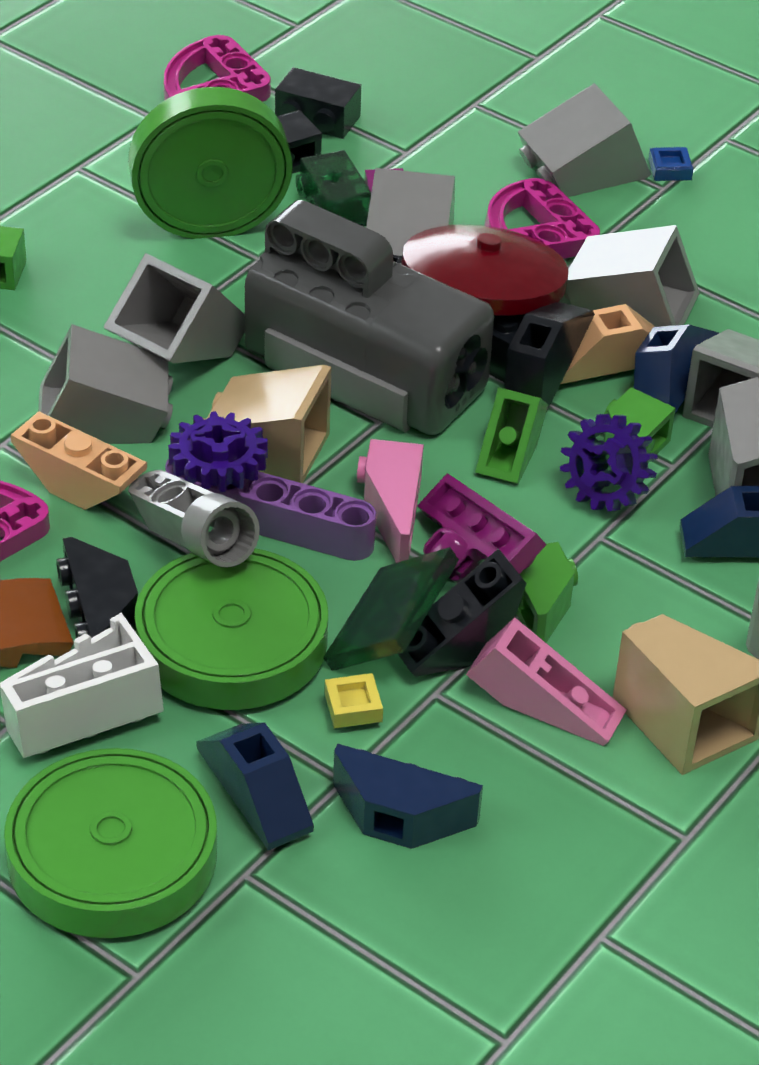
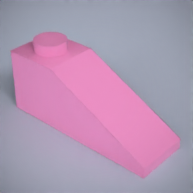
[357,439,424,568]
[466,617,627,746]

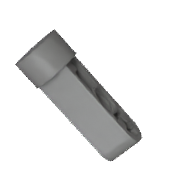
[128,470,260,567]

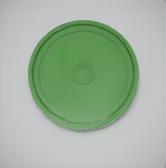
[128,87,292,239]
[135,548,328,710]
[4,748,217,938]

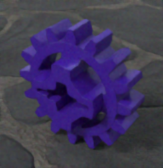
[168,411,268,493]
[560,414,658,511]

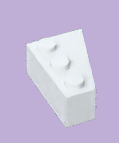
[0,613,164,758]

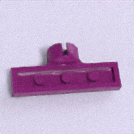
[417,473,547,583]

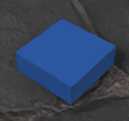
[648,147,693,181]

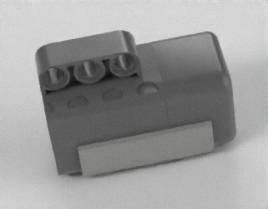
[245,200,494,435]

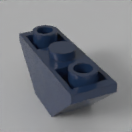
[634,324,719,413]
[679,486,759,558]
[196,722,314,851]
[333,744,483,849]

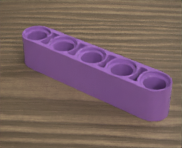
[165,459,376,561]

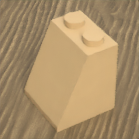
[203,365,332,483]
[613,614,759,775]

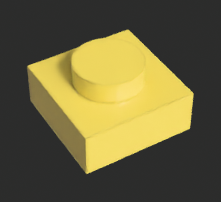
[324,673,383,729]

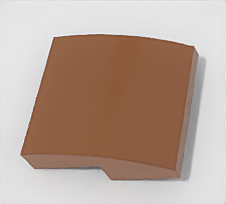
[0,578,74,668]

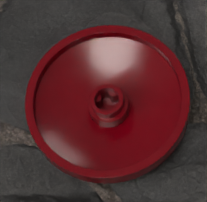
[401,225,569,315]

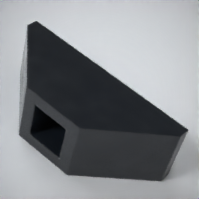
[504,302,595,412]
[56,537,138,639]
[389,548,527,677]

